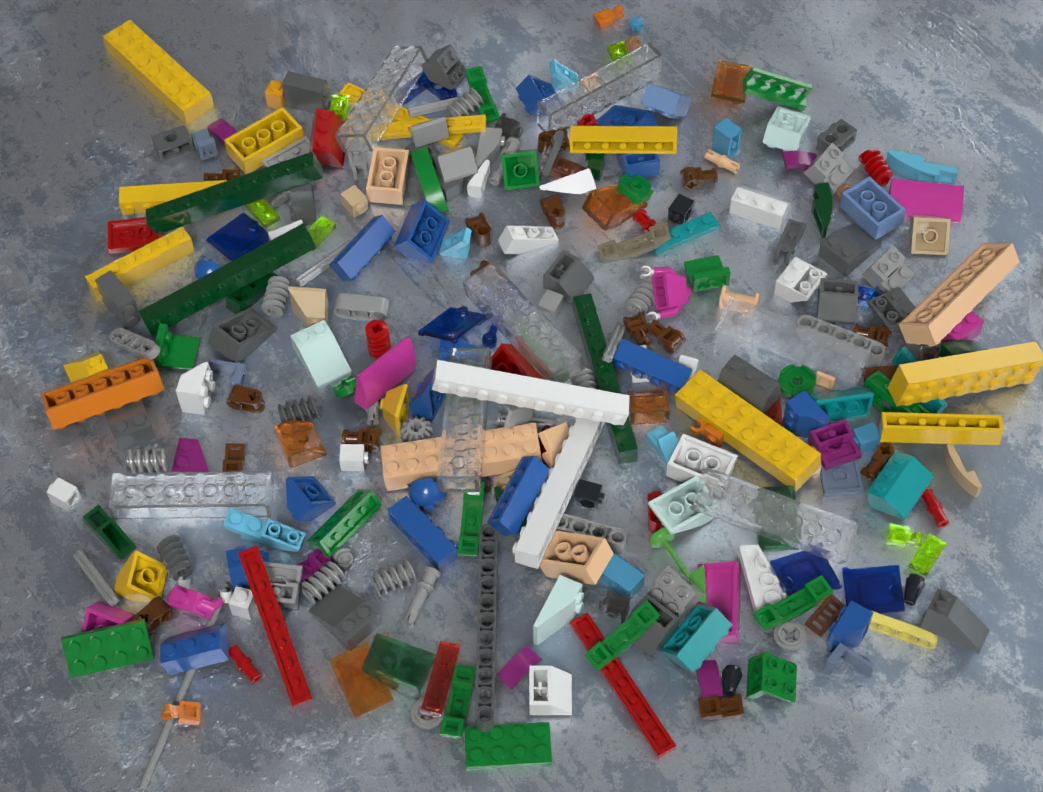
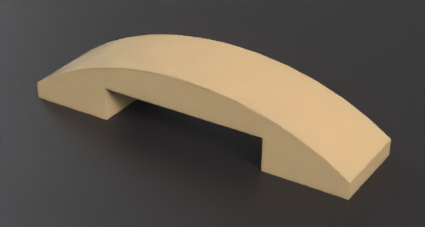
[942,444,982,497]

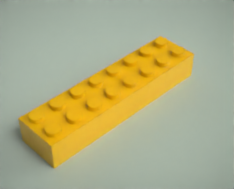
[102,20,214,125]
[887,341,1043,406]
[675,370,821,492]

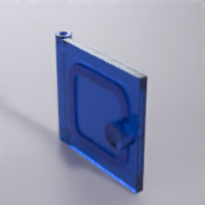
[206,212,269,261]
[418,306,486,344]
[770,544,843,596]
[842,565,905,613]

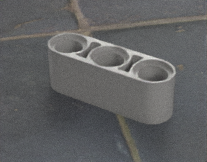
[334,293,390,321]

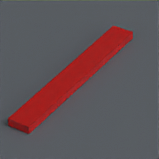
[238,546,313,707]
[570,612,677,759]

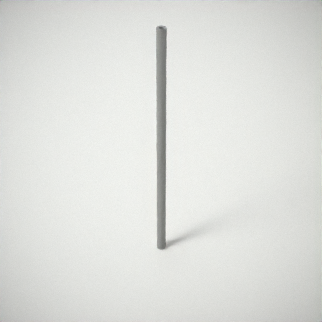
[137,583,231,792]

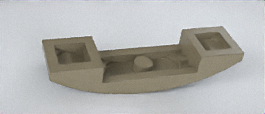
[597,222,671,262]

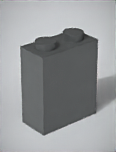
[282,71,331,114]
[95,270,141,329]

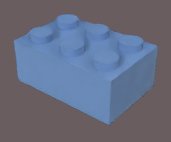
[641,83,692,119]
[840,176,906,240]

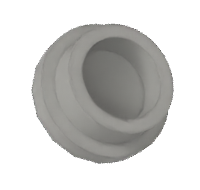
[333,547,353,567]

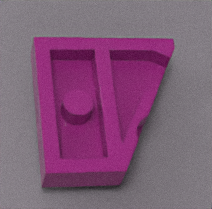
[171,438,210,478]

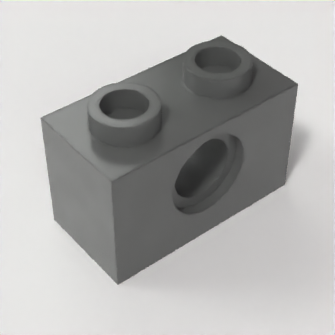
[151,125,194,163]

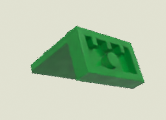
[684,255,731,293]
[153,323,200,370]
[746,651,797,703]

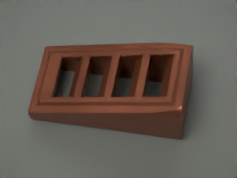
[549,155,587,178]
[804,594,847,638]

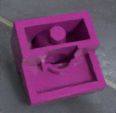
[807,419,862,471]

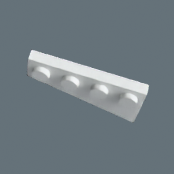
[737,544,788,612]

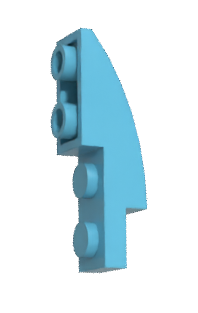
[886,150,959,185]
[222,508,306,552]

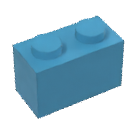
[712,118,742,159]
[599,554,645,601]

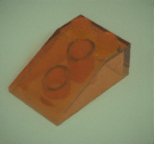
[711,60,752,104]
[582,184,648,231]
[328,642,393,718]

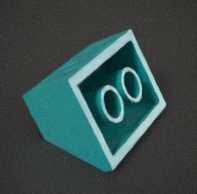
[809,387,874,422]
[866,450,934,520]
[659,604,732,672]

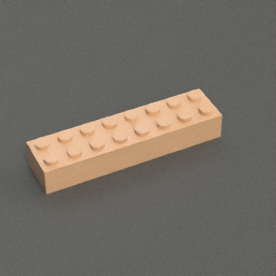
[899,243,1019,346]
[381,423,542,491]

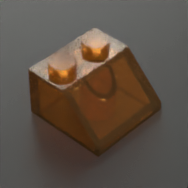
[627,389,670,425]
[274,420,326,469]

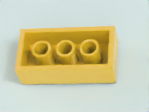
[224,107,304,174]

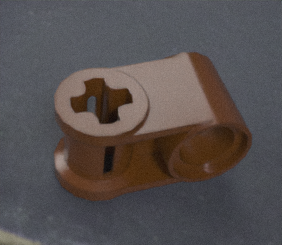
[537,128,570,155]
[540,194,566,229]
[465,212,492,247]
[226,385,266,414]
[134,596,174,635]

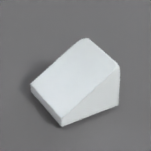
[678,355,699,380]

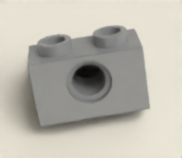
[803,143,854,194]
[862,245,916,293]
[264,562,303,610]
[647,565,704,620]

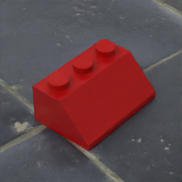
[309,108,347,169]
[483,343,546,380]

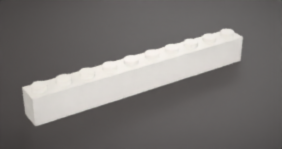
[432,360,630,425]
[512,418,606,569]

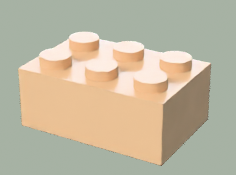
[366,147,411,205]
[540,531,614,585]

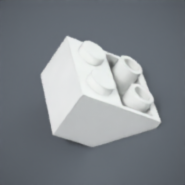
[774,257,827,303]
[176,362,216,415]
[529,666,572,715]

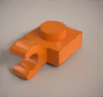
[593,5,624,29]
[690,419,724,448]
[162,701,200,725]

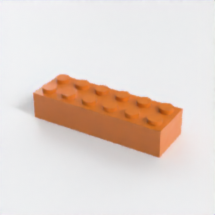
[40,358,164,430]

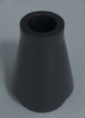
[903,574,926,606]
[722,665,743,698]

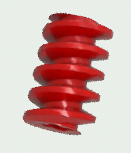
[859,149,893,187]
[365,320,392,360]

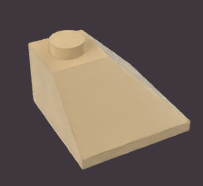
[909,215,951,255]
[288,286,330,327]

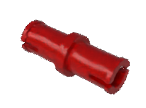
[921,489,949,528]
[229,645,262,684]

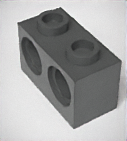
[816,119,857,152]

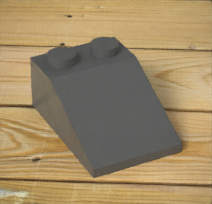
[818,224,882,277]
[208,307,277,362]
[105,400,156,452]
[309,585,380,651]
[920,588,990,654]

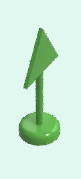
[649,527,707,605]

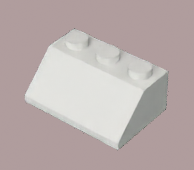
[729,185,792,230]
[666,434,738,498]

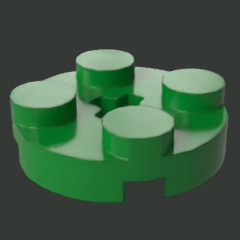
[617,173,653,205]
[778,364,816,399]
[332,370,363,398]

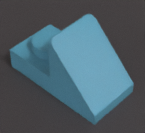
[549,59,580,90]
[439,227,472,258]
[646,425,679,465]

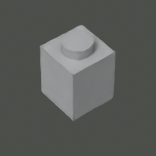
[537,289,564,322]

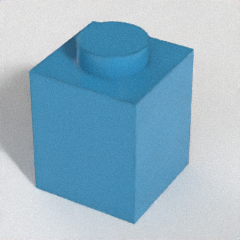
[852,422,881,453]

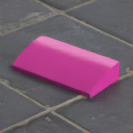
[889,178,964,223]
[354,336,416,410]
[696,561,741,643]

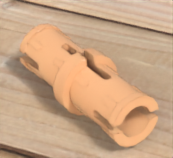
[704,149,741,174]

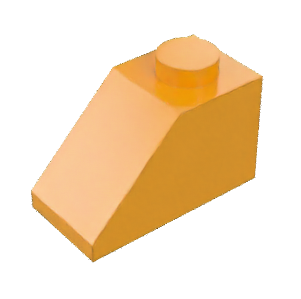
[265,80,286,109]

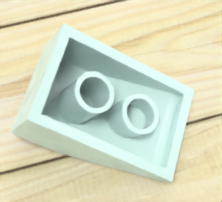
[762,106,811,151]
[290,320,352,389]
[648,476,720,535]
[533,575,584,645]

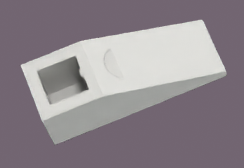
[498,226,559,254]

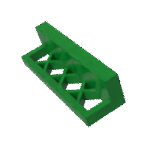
[742,67,813,111]
[863,370,930,413]
[307,489,382,557]

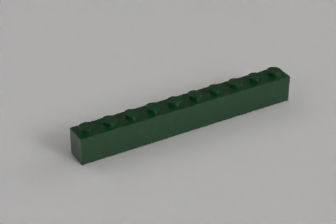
[146,152,323,235]
[139,223,317,336]
[573,293,638,465]

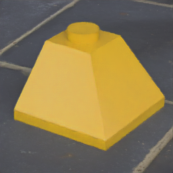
[63,351,109,383]
[380,384,410,437]
[113,550,167,602]

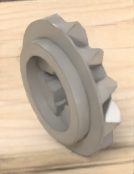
[773,620,807,652]
[411,697,445,730]

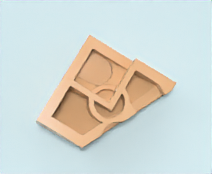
[538,422,569,469]

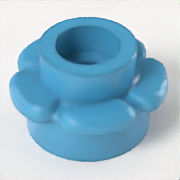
[629,16,644,32]

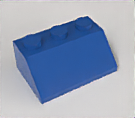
[393,199,450,263]
[160,623,229,675]

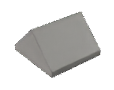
[408,117,449,148]
[432,145,478,183]

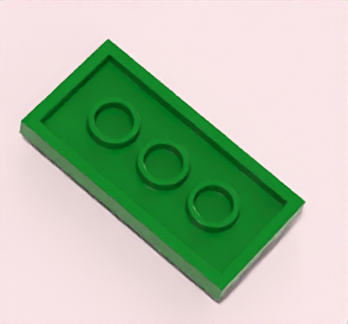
[61,618,154,678]
[464,722,552,770]

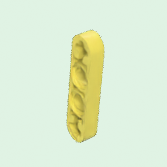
[869,611,939,649]

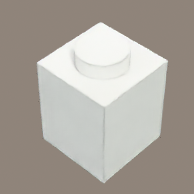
[339,444,369,471]
[46,477,81,512]
[229,586,257,620]

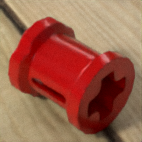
[632,209,656,233]

